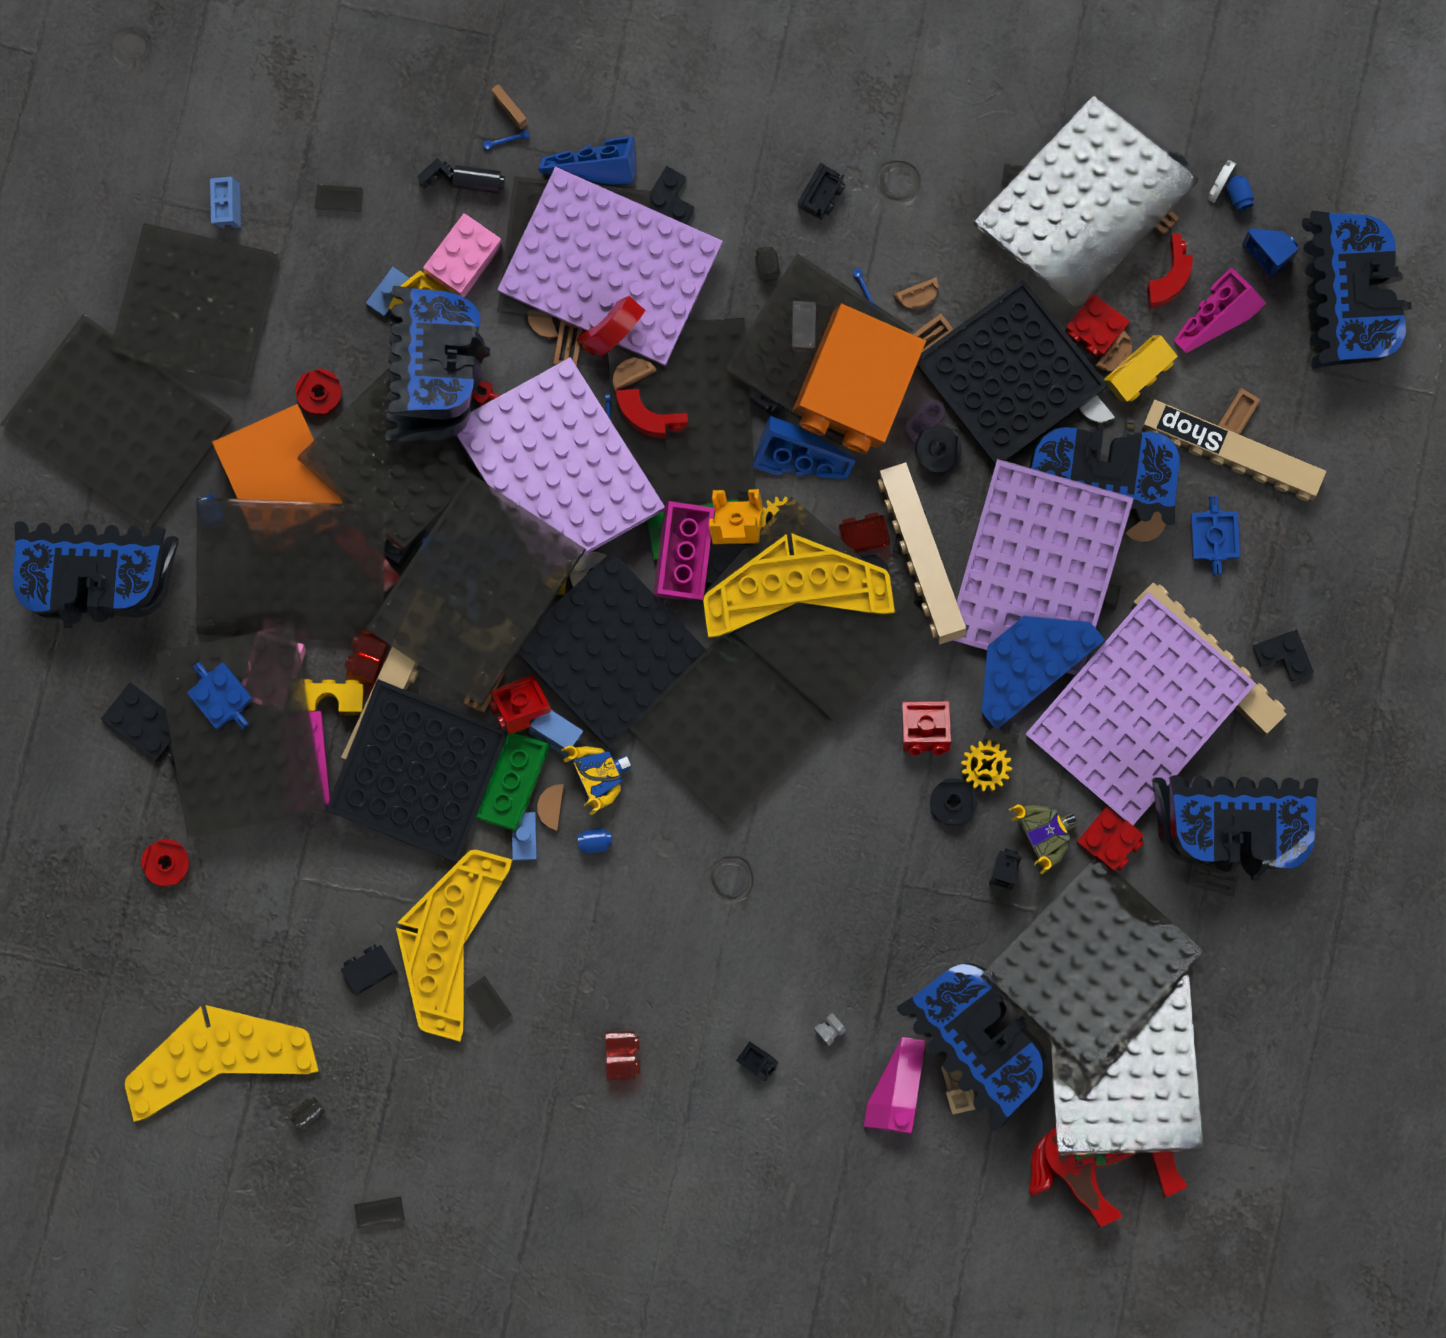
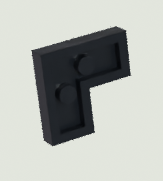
[643,166,695,224]
[1252,629,1314,682]

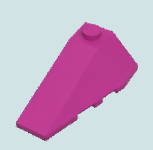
[1174,267,1266,353]
[863,1037,926,1135]

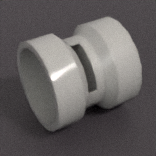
[813,1013,847,1046]

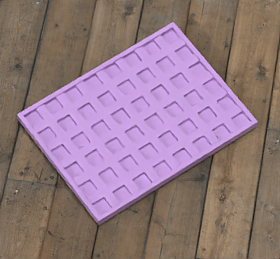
[497,167,723,366]
[456,357,665,578]
[954,459,1134,675]
[1026,592,1256,825]

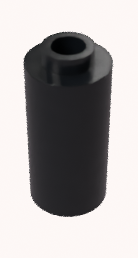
[453,165,505,194]

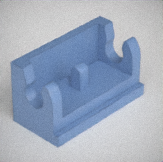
[210,176,241,229]
[528,710,583,757]

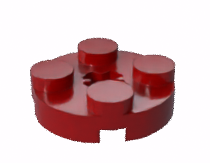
[295,369,342,416]
[141,839,190,887]

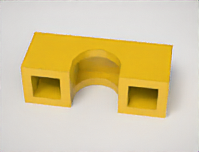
[292,679,365,716]

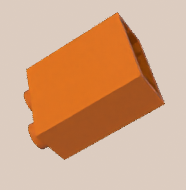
[792,303,926,454]
[212,404,347,555]

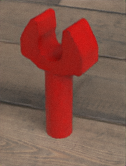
[472,381,501,406]

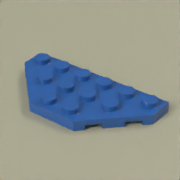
[982,616,1105,730]

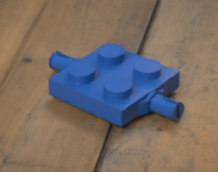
[1190,496,1240,575]
[187,662,253,730]

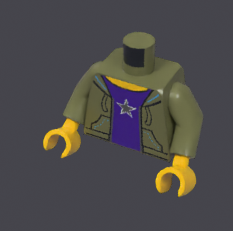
[1009,805,1078,874]

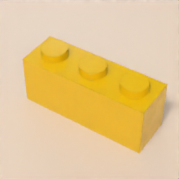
[1104,335,1178,402]

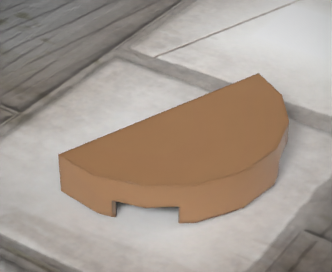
[894,277,938,310]
[527,306,558,339]
[1095,330,1132,372]
[613,357,656,392]
[1125,512,1166,542]
[537,784,564,831]

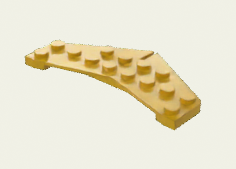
[703,533,895,638]
[396,850,513,1042]
[125,1005,319,1122]

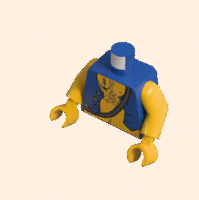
[561,745,632,815]

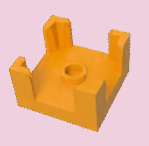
[709,489,763,544]

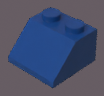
[1242,228,1299,278]

